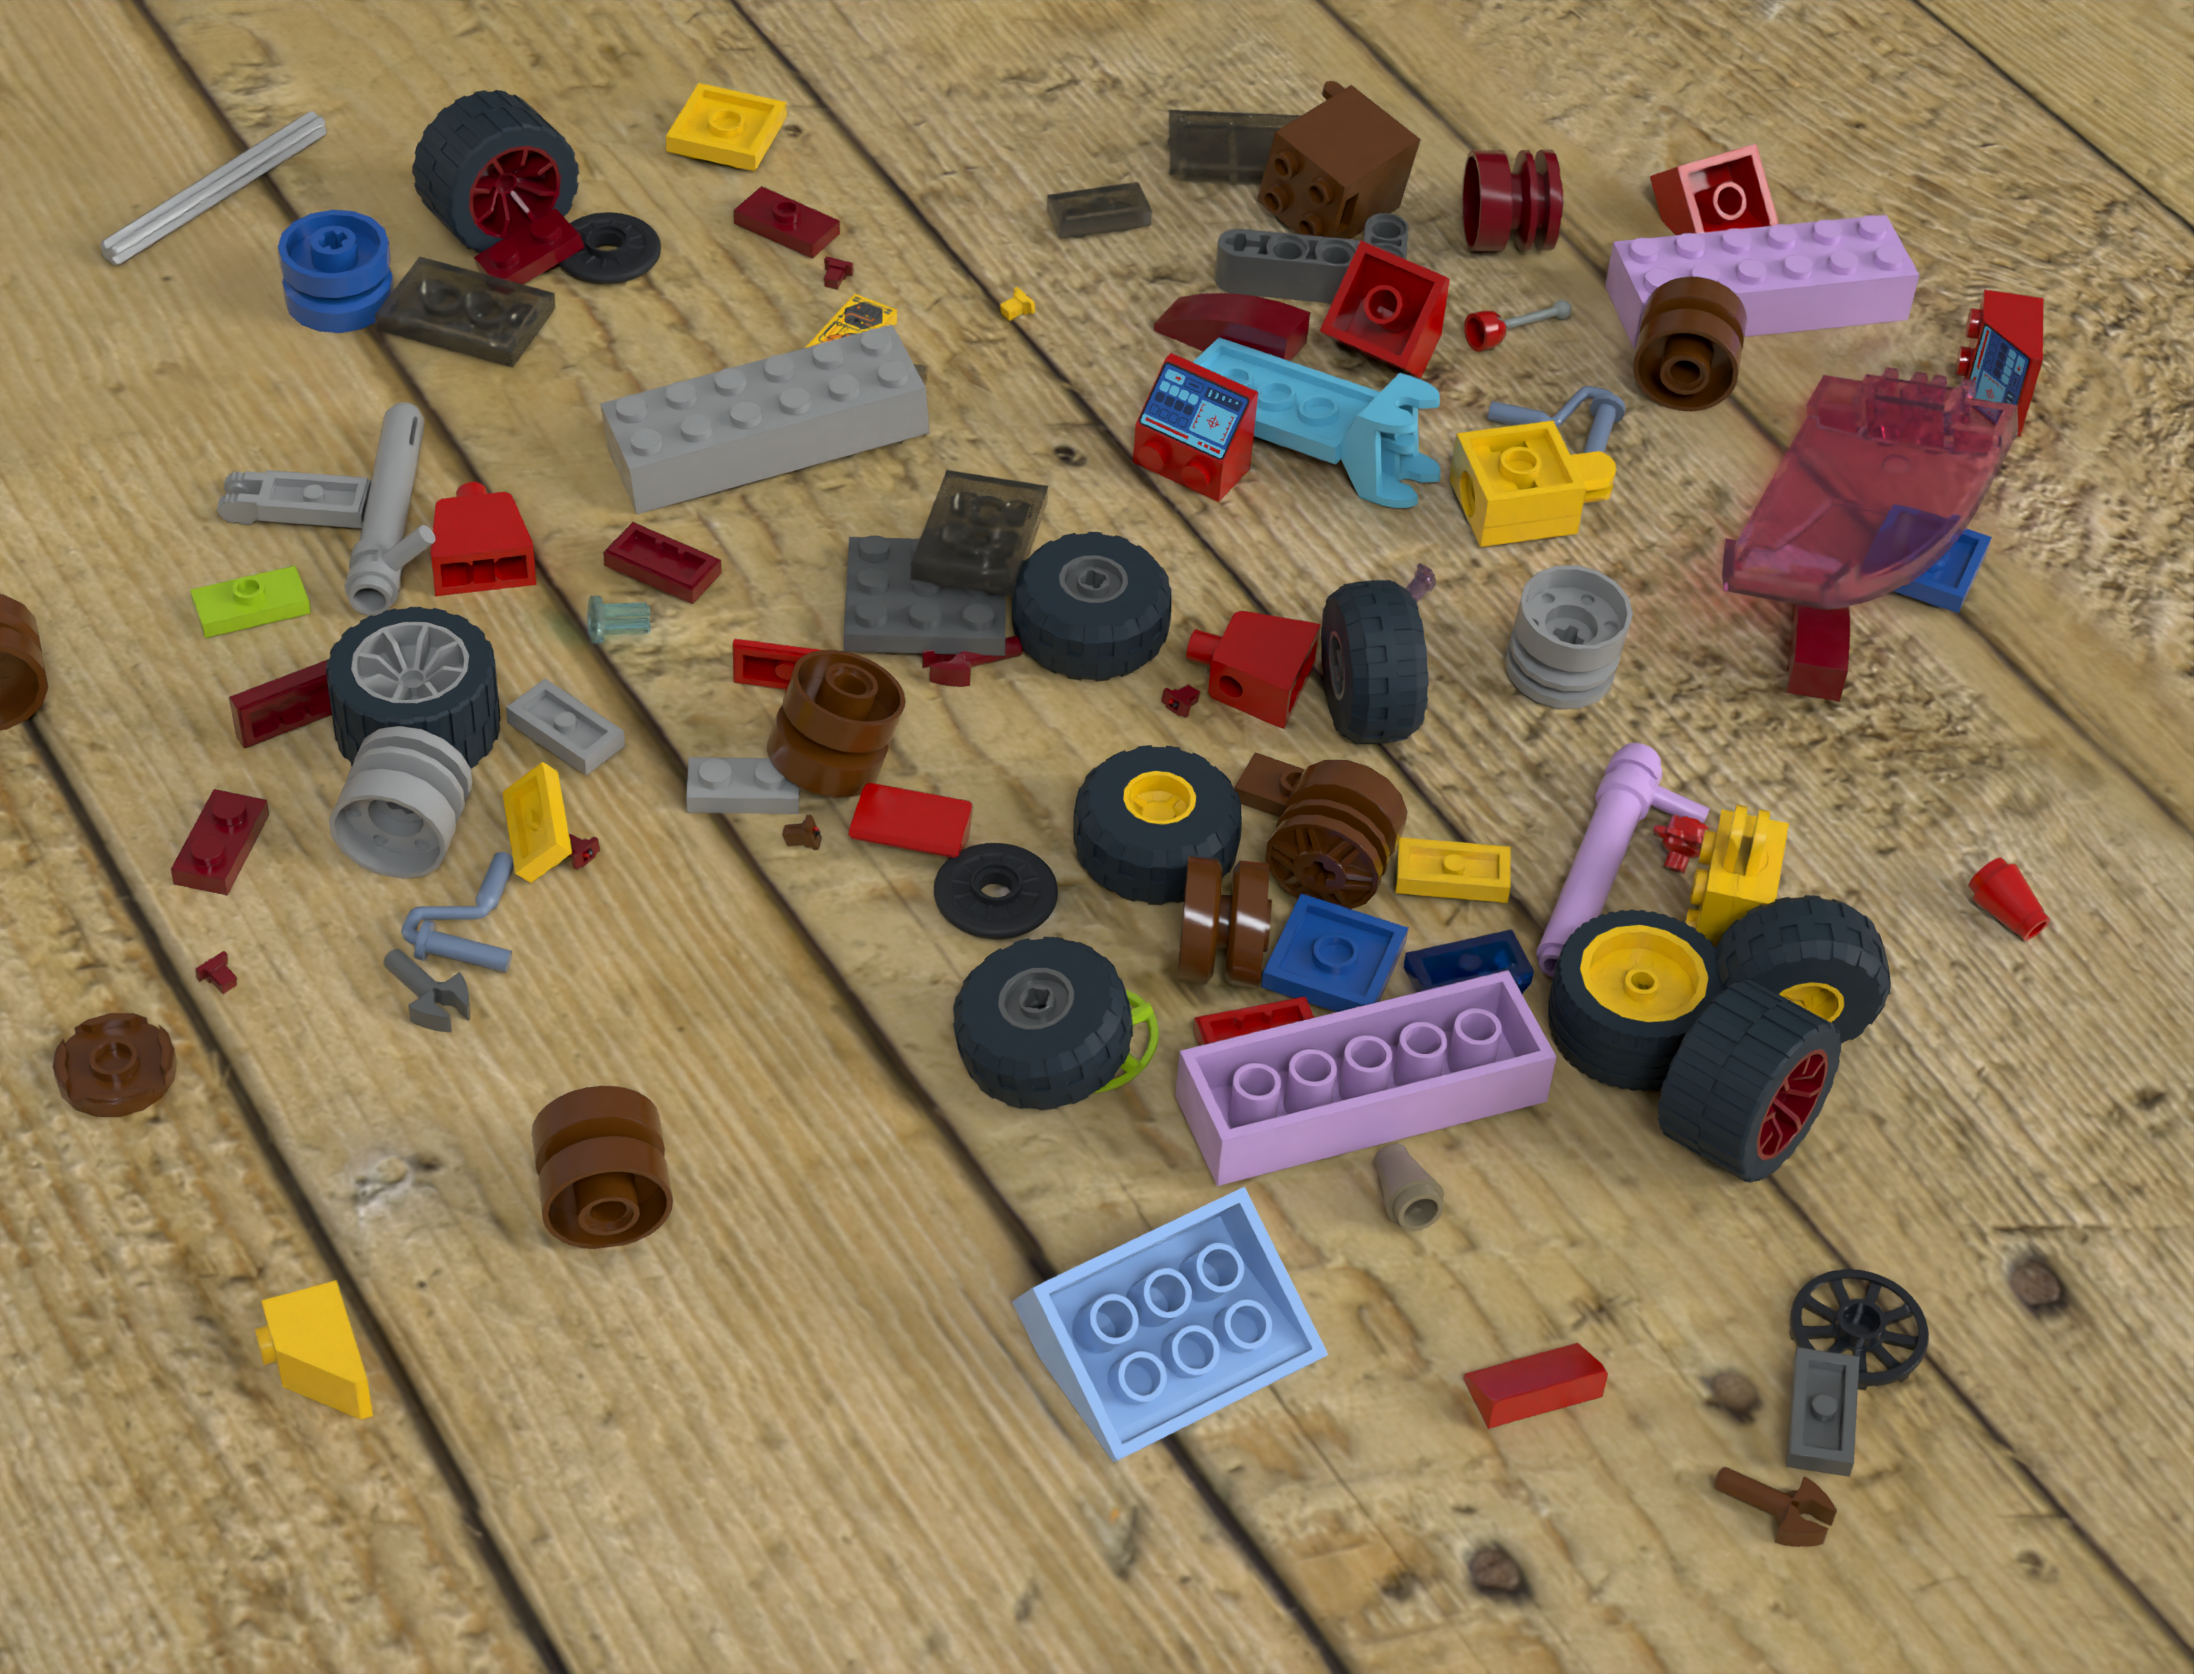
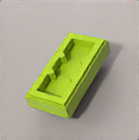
[190,565,311,638]

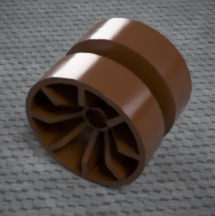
[1633,276,1747,411]
[767,650,906,797]
[531,1086,673,1249]

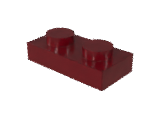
[474,208,585,297]
[171,789,269,896]

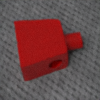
[430,482,536,597]
[1186,611,1321,729]

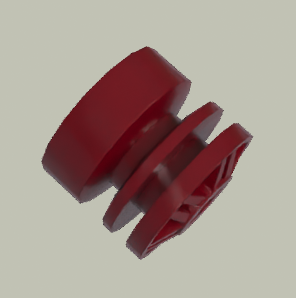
[1462,149,1564,252]

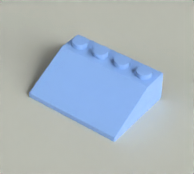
[1012,1187,1328,1463]

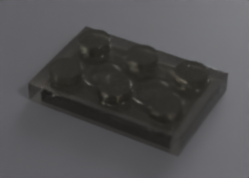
[375,256,556,368]
[911,470,1048,596]

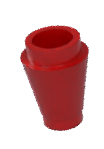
[1968,857,2050,941]

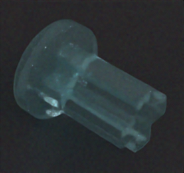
[587,595,651,644]

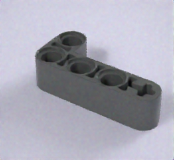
[1215,213,1408,304]

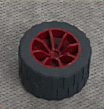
[412,90,579,254]
[1658,980,1841,1183]

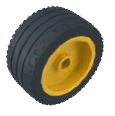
[1548,910,1725,1091]

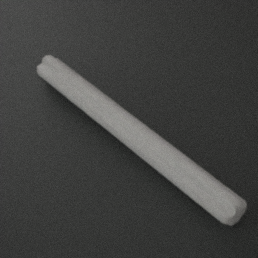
[100,111,327,266]

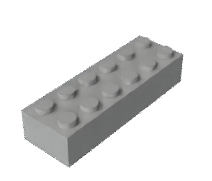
[600,324,929,514]

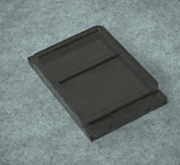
[1167,110,1302,185]

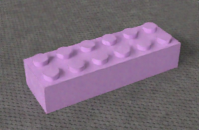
[1605,215,1919,348]
[1175,970,1556,1186]

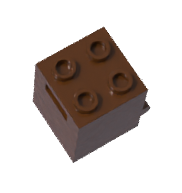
[1257,81,1421,239]

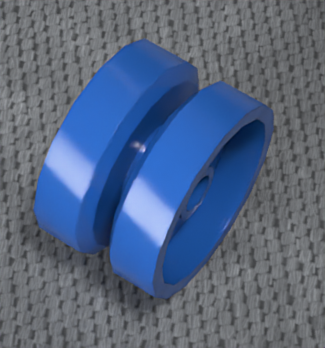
[278,210,395,333]

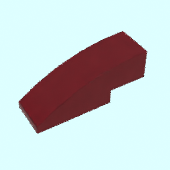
[1154,293,1310,361]
[1786,593,1850,702]

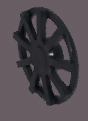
[1789,1269,1929,1390]

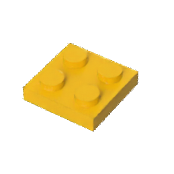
[666,83,787,171]

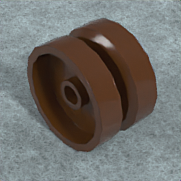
[0,594,49,731]
[1178,856,1272,988]

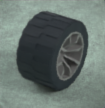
[326,607,501,769]

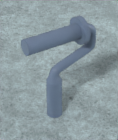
[1488,386,1626,453]
[401,852,514,973]

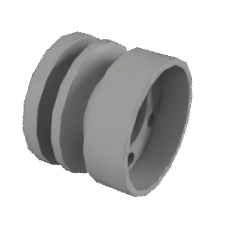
[1505,565,1633,709]
[329,726,473,879]

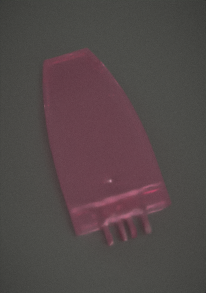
[1722,367,2018,610]

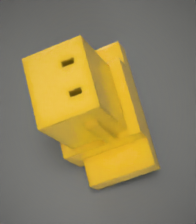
[1000,287,1036,321]

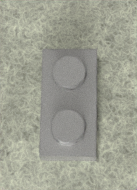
[506,679,625,776]
[686,757,800,814]

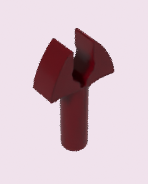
[922,636,1023,687]

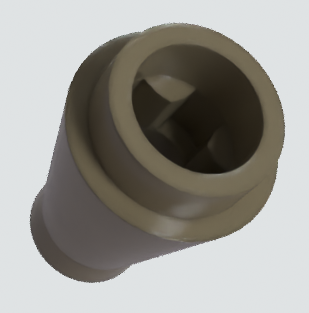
[1374,1144,1444,1231]

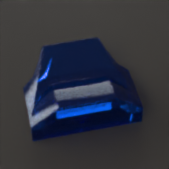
[1403,929,1534,994]

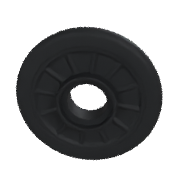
[558,212,661,284]
[934,843,1058,939]

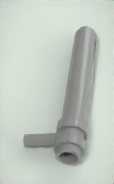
[345,402,435,616]

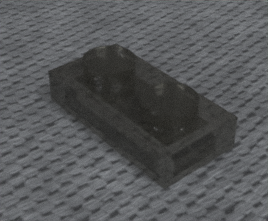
[1046,182,1152,239]

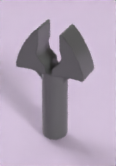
[383,949,470,1032]

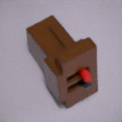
[782,814,822,850]

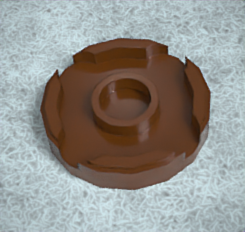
[53,1013,177,1117]

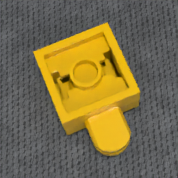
[1449,420,1616,547]
[1685,804,1789,947]

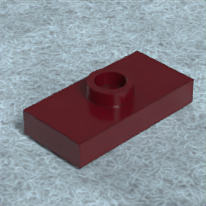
[733,186,840,259]
[603,522,722,604]
[229,659,332,749]

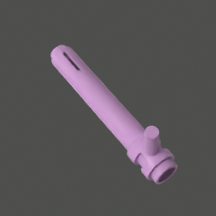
[1536,743,1710,978]

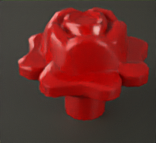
[1653,815,1709,874]

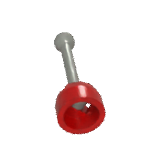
[1464,300,1572,352]

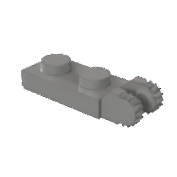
[217,470,371,529]

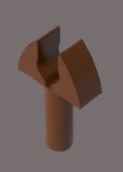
[1714,1467,1837,1547]

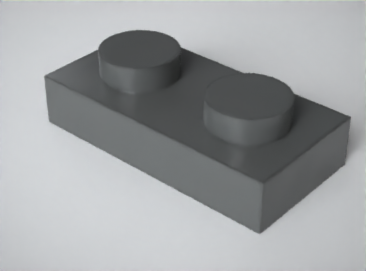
[1786,1347,1860,1477]

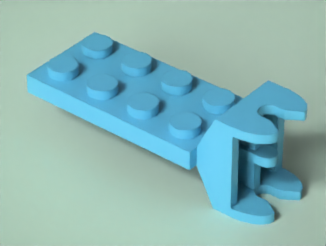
[1193,338,1441,508]

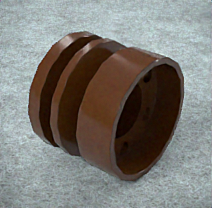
[1265,760,1408,909]

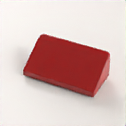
[732,638,821,689]
[848,783,973,858]
[1463,1343,1608,1429]

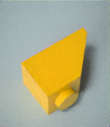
[254,1280,373,1420]

